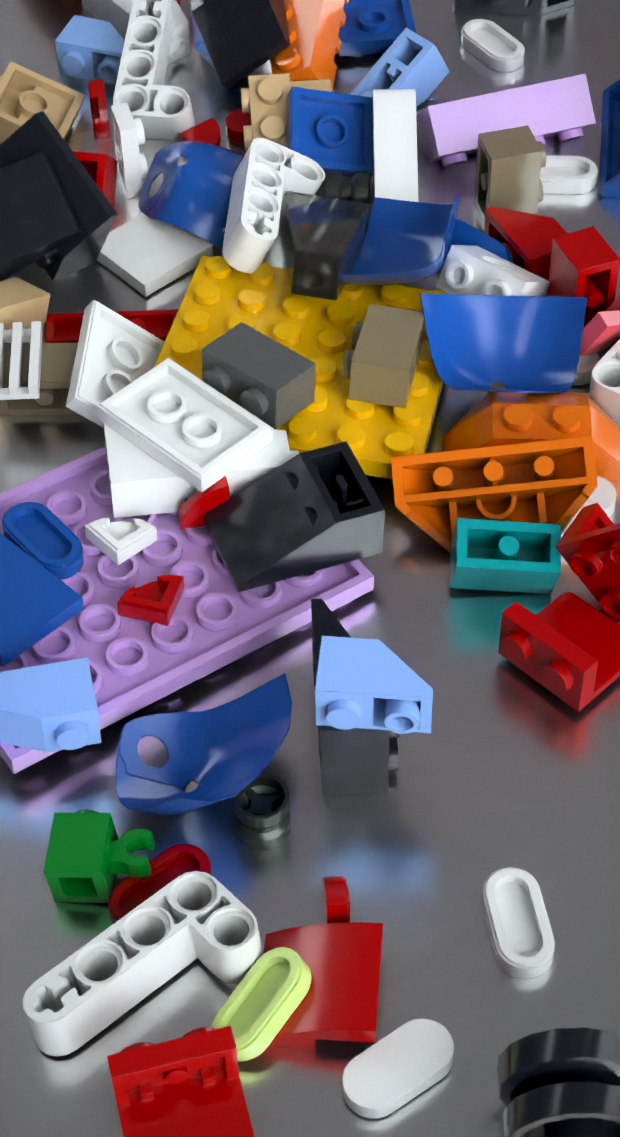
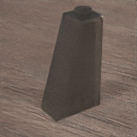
[281,191,371,301]

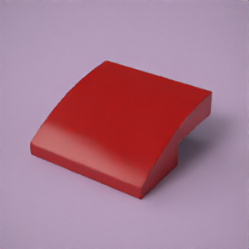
[264,922,383,1051]

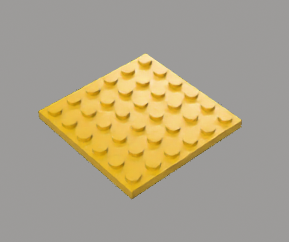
[154,255,448,479]

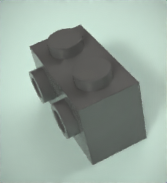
[202,322,316,430]

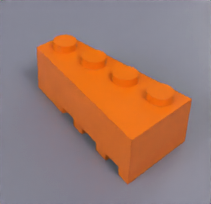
[270,0,349,92]

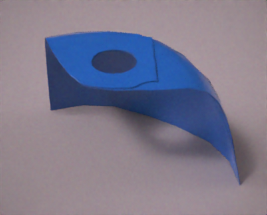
[138,141,244,249]
[342,195,460,285]
[420,293,587,393]
[116,673,292,815]

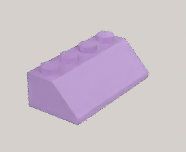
[416,74,596,167]

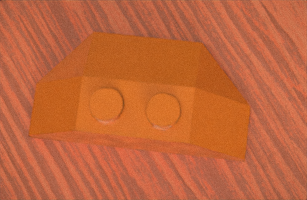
[442,392,620,482]
[391,436,598,554]

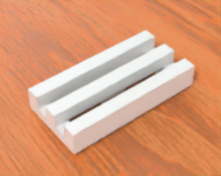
[0,321,43,400]

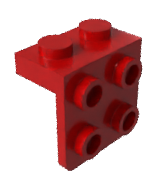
[555,503,620,623]
[498,592,620,712]
[107,1026,255,1137]

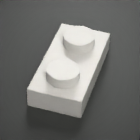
[110,103,148,199]

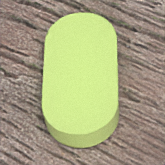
[211,947,312,1062]

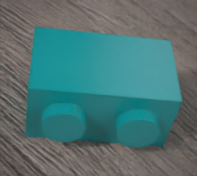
[449,518,561,594]

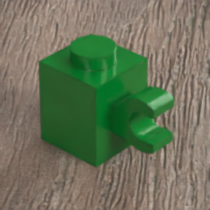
[43,809,155,903]

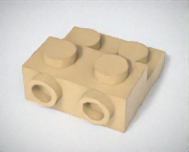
[0,61,85,144]
[241,73,332,151]

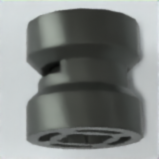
[325,172,370,216]
[233,772,291,850]

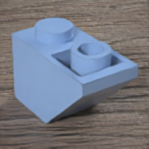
[55,15,124,86]
[315,636,433,734]

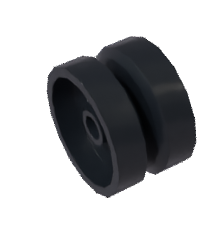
[497,1028,620,1137]

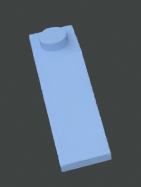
[350,27,450,107]
[0,657,101,752]

